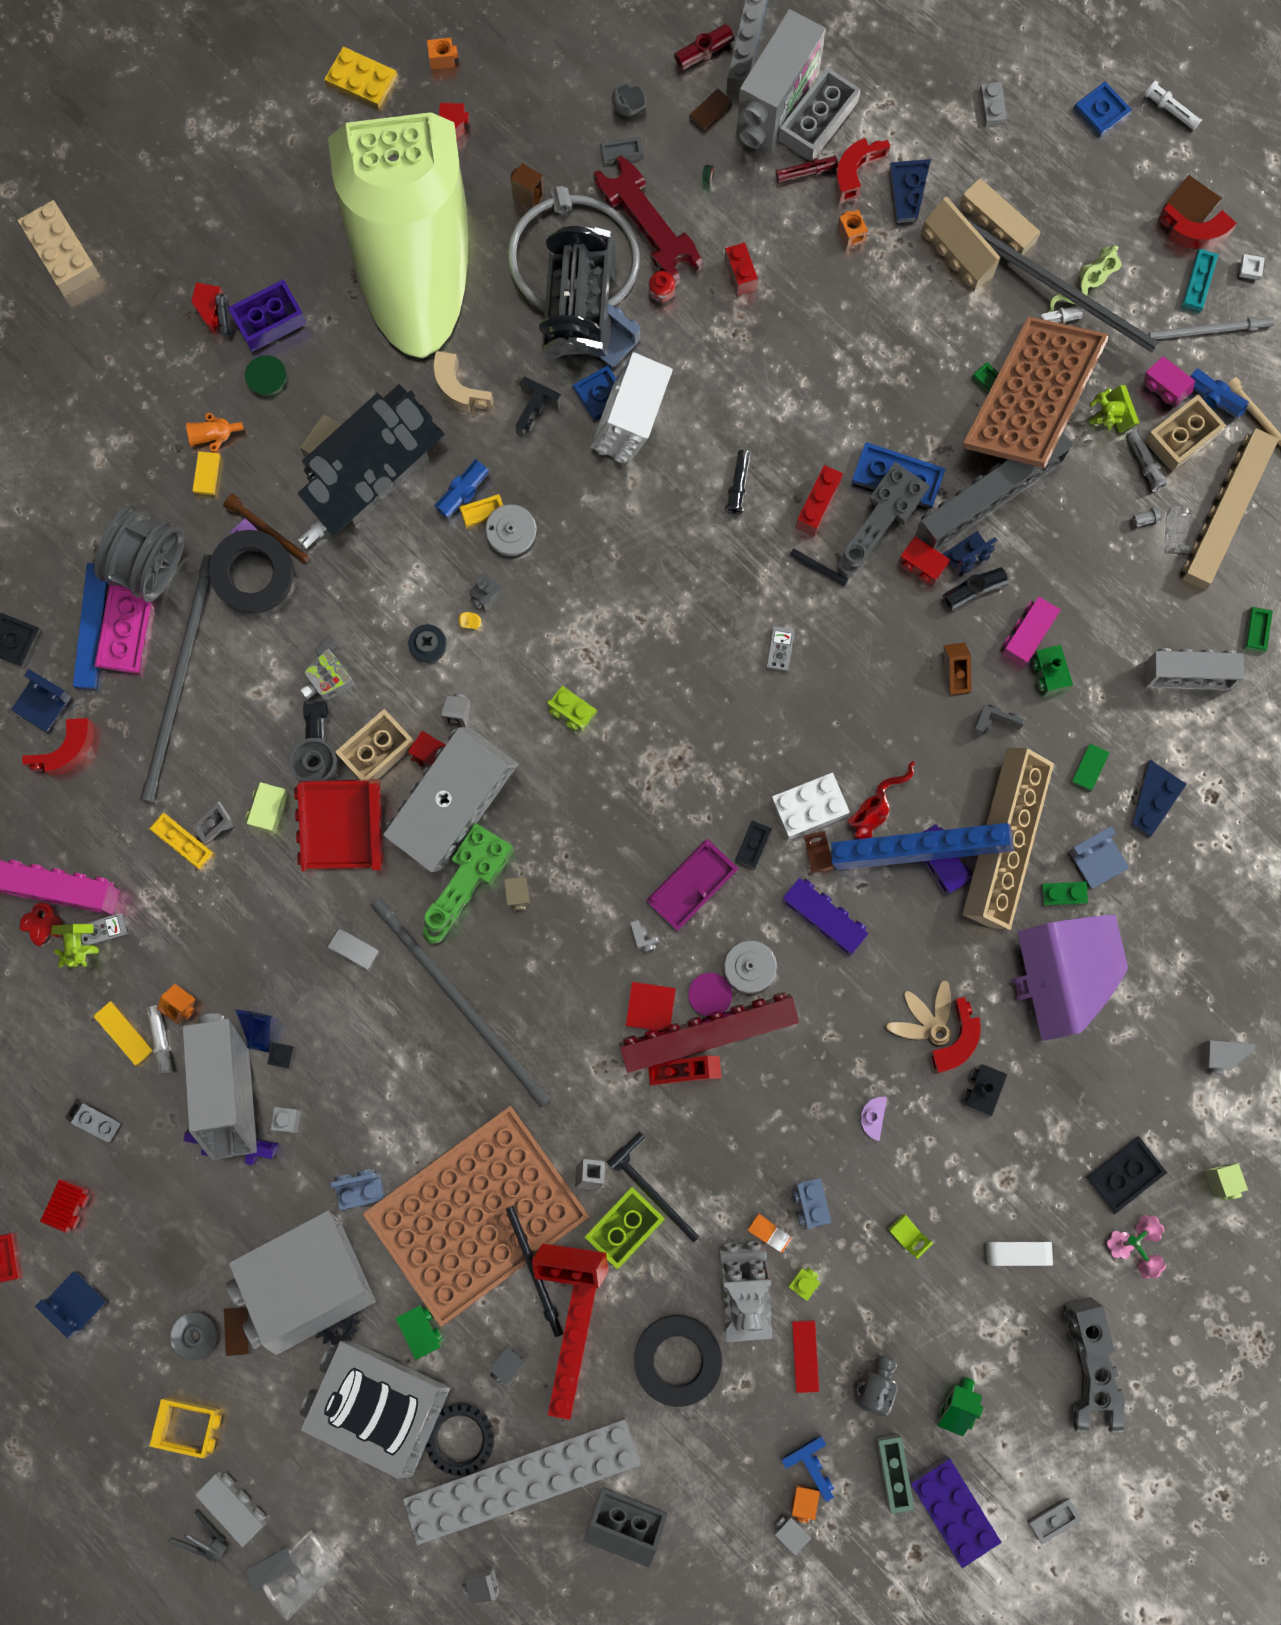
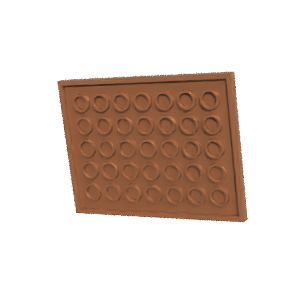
[363,1106,590,1327]

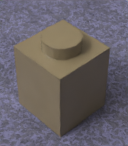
[504,877,530,911]

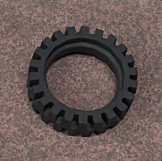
[426,1403,495,1476]

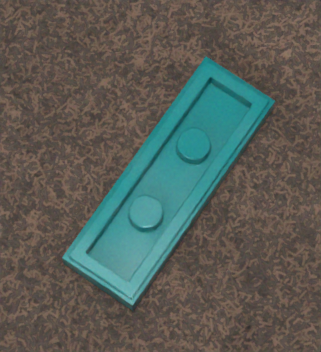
[1181,249,1219,312]

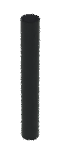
[790,548,849,587]

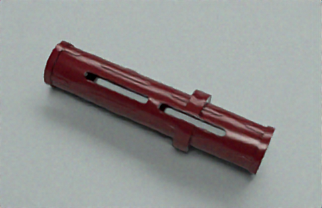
[776,155,838,183]

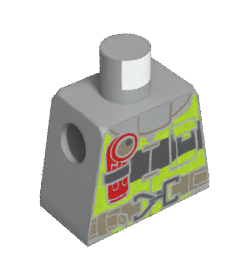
[300,648,355,701]

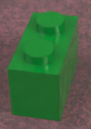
[395,1304,444,1360]

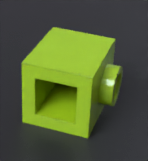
[787,1267,821,1301]

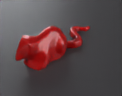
[847,761,915,839]

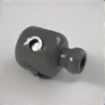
[856,1355,898,1416]

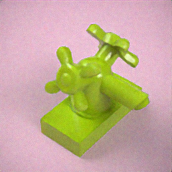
[1088,385,1139,433]
[51,924,99,968]

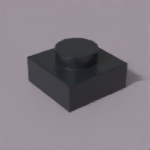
[267,1042,295,1069]

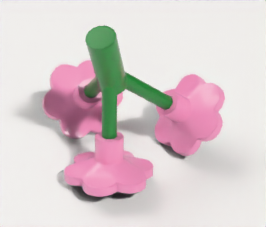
[1106,1215,1166,1279]

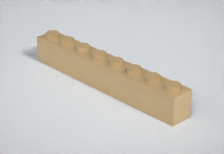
[1182,428,1279,590]

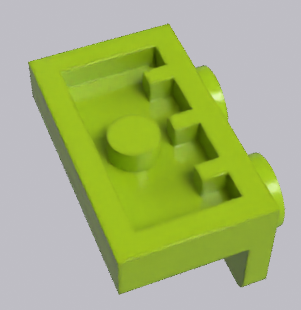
[546,686,597,732]

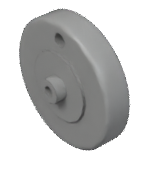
[485,504,536,556]
[723,940,777,994]

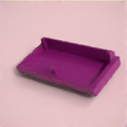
[646,839,739,932]

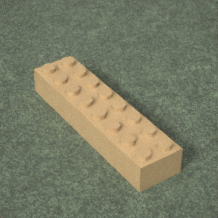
[963,748,1054,930]

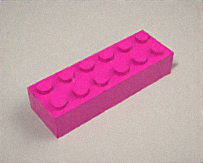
[0,858,120,915]

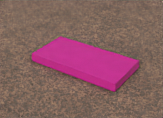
[95,585,152,674]

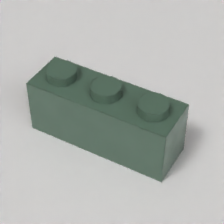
[876,1434,914,1514]

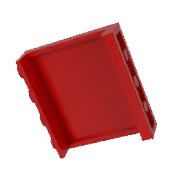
[294,779,384,871]

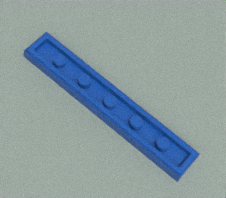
[73,563,108,689]

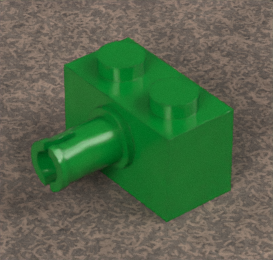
[1031,644,1073,696]
[937,1378,983,1437]

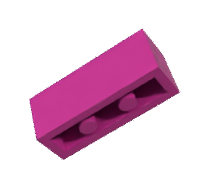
[1002,597,1061,668]

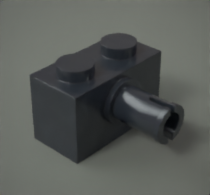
[962,1064,1008,1117]

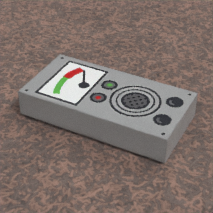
[767,626,795,672]
[82,913,128,945]

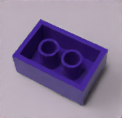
[228,279,307,352]

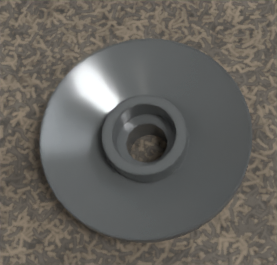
[170,1313,217,1360]

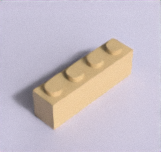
[960,178,1041,255]

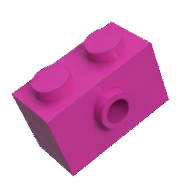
[1144,356,1195,408]

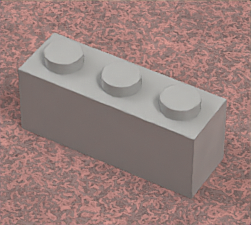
[195,1472,267,1547]

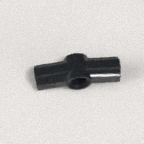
[942,567,1008,611]

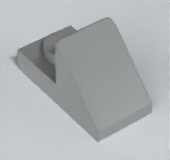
[193,802,234,844]

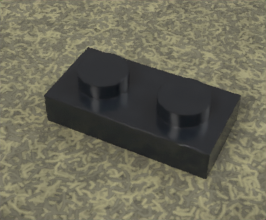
[735,820,772,869]

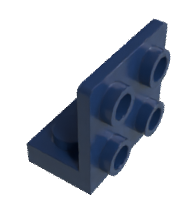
[943,531,998,576]
[11,669,71,732]
[35,1271,106,1338]

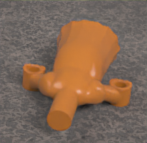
[186,413,244,453]

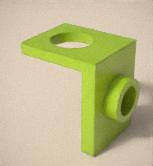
[888,1214,933,1259]

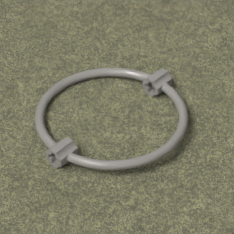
[508,186,640,310]

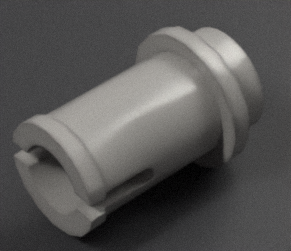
[1132,507,1162,527]

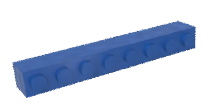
[831,823,1014,870]

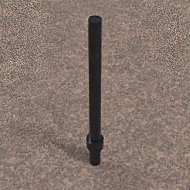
[505,1205,563,1337]

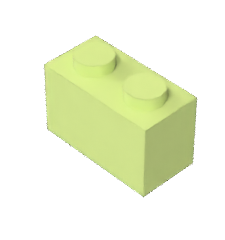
[246,782,289,834]
[1205,1163,1248,1200]

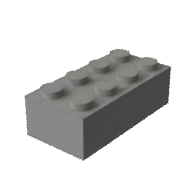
[778,67,861,162]
[1145,648,1244,690]

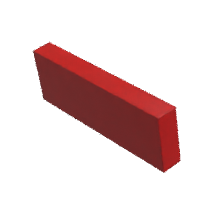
[792,1320,819,1393]

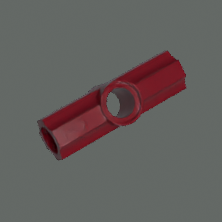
[674,24,734,70]

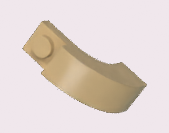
[434,351,493,413]

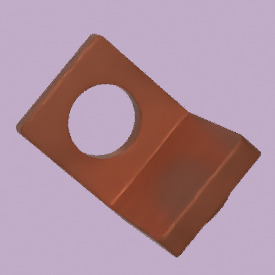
[804,831,834,873]

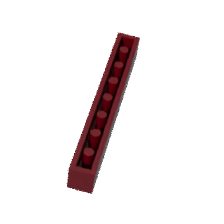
[619,992,800,1073]

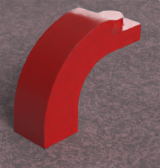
[835,138,890,202]
[1158,204,1237,249]
[22,718,94,776]
[930,997,981,1074]

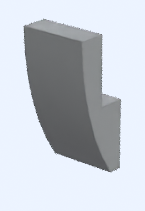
[326,929,379,970]

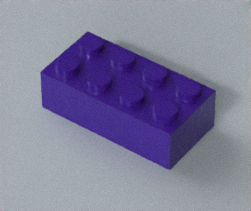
[909,1455,1002,1569]

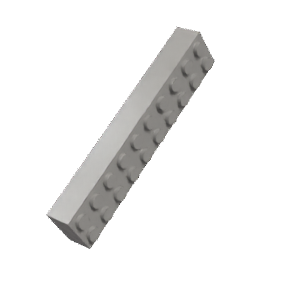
[403,1417,640,1546]

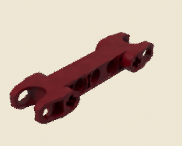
[593,155,703,286]

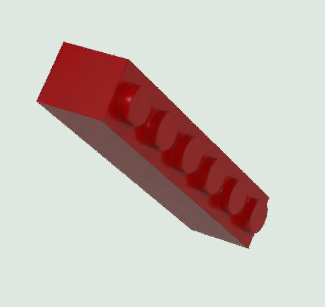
[548,1285,597,1420]

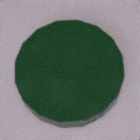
[245,355,287,397]

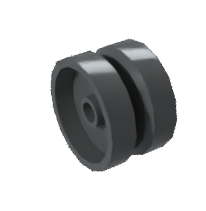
[289,738,341,782]

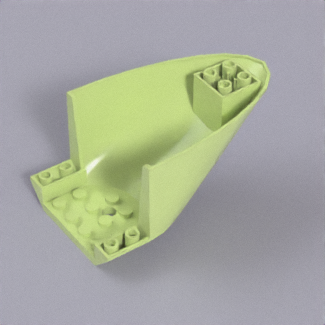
[328,112,468,359]

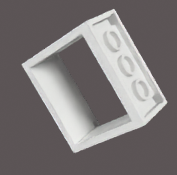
[590,352,673,463]

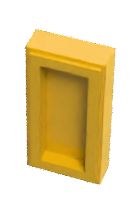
[193,451,221,496]
[459,494,503,528]

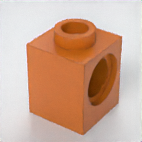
[427,37,458,70]
[838,210,868,247]
[157,984,196,1025]
[790,1484,820,1523]

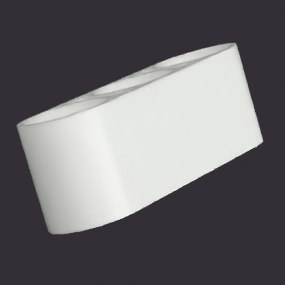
[986,1242,1053,1266]

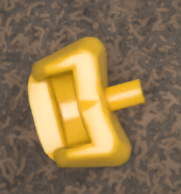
[458,612,481,630]

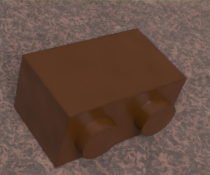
[510,163,545,209]

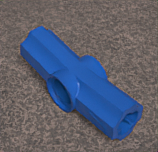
[1190,368,1249,418]
[434,459,490,519]

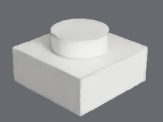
[1239,254,1265,280]

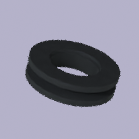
[209,530,294,614]
[634,1315,722,1407]

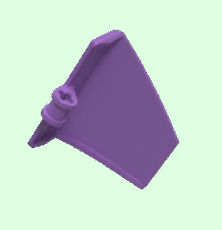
[1012,915,1128,1041]

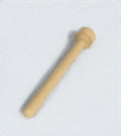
[1227,377,1281,447]

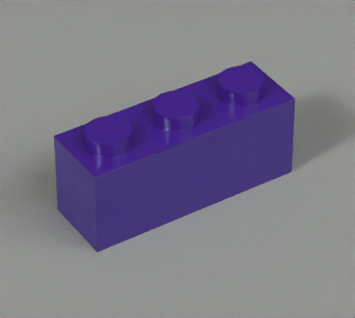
[923,824,972,896]

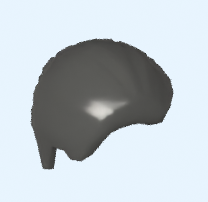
[612,83,646,116]

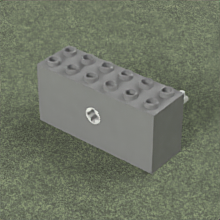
[383,727,519,872]

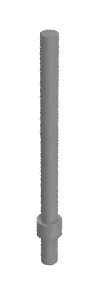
[1148,317,1275,340]

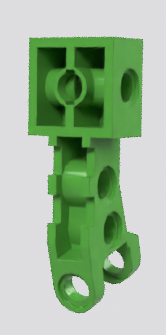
[423,823,514,944]

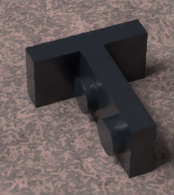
[515,376,562,437]

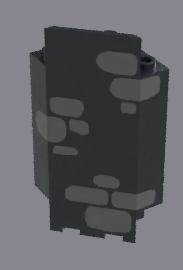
[297,384,445,537]

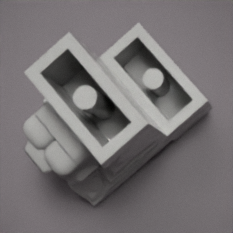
[719,1241,772,1342]

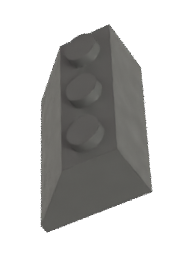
[583,1488,667,1568]

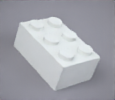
[770,773,850,841]

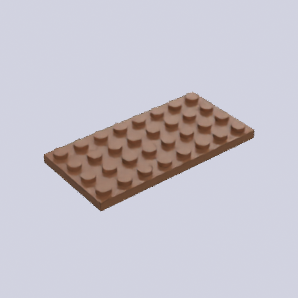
[963,316,1108,468]

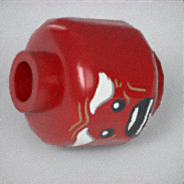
[648,271,675,303]

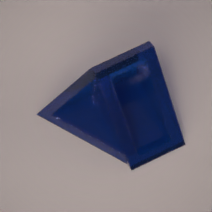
[235,1009,278,1053]

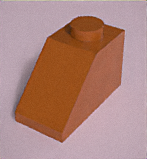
[944,642,972,695]

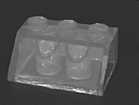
[260,1529,343,1621]

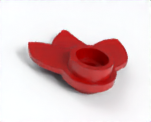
[20,902,63,946]

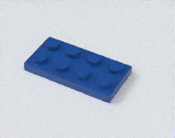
[851,442,946,509]

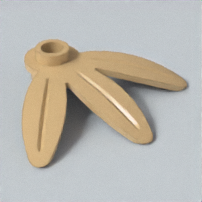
[886,981,951,1046]

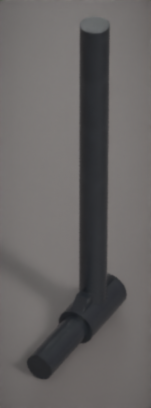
[606,1131,700,1243]

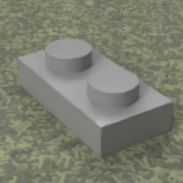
[980,82,1007,125]
[1029,1498,1082,1544]

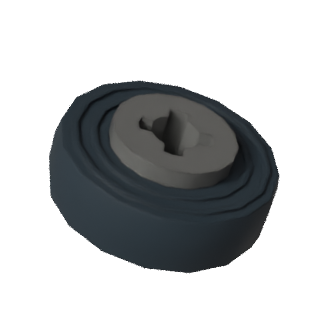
[408,624,447,663]

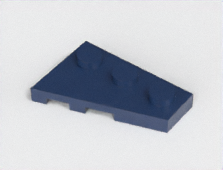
[889,159,931,223]
[1131,760,1187,838]

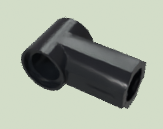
[303,701,328,741]

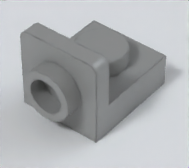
[630,920,659,952]

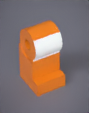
[746,1213,792,1253]

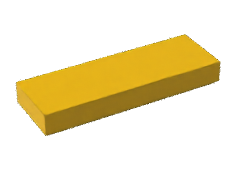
[149,812,214,870]
[93,1001,153,1066]

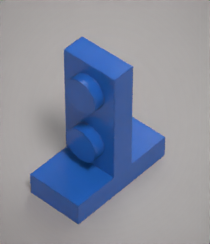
[780,1434,834,1502]

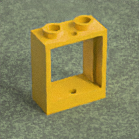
[149,1397,221,1459]

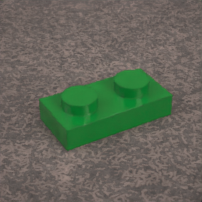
[1041,882,1088,906]

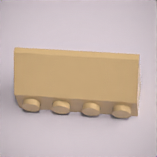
[922,197,1001,291]

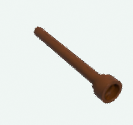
[223,493,309,562]

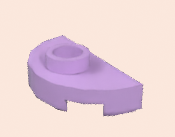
[860,1097,887,1142]

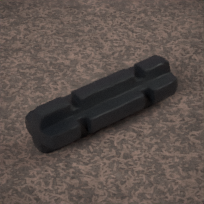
[215,293,233,335]

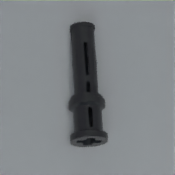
[725,450,751,515]

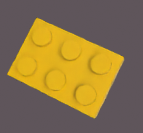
[324,47,398,108]

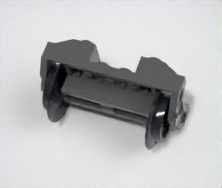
[539,225,616,359]

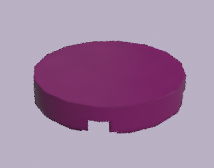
[688,973,732,1017]

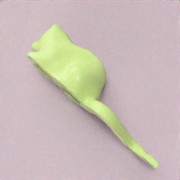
[1046,246,1122,313]

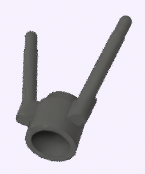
[169,1510,228,1563]

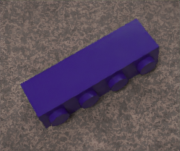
[782,878,869,956]

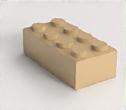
[17,200,100,297]

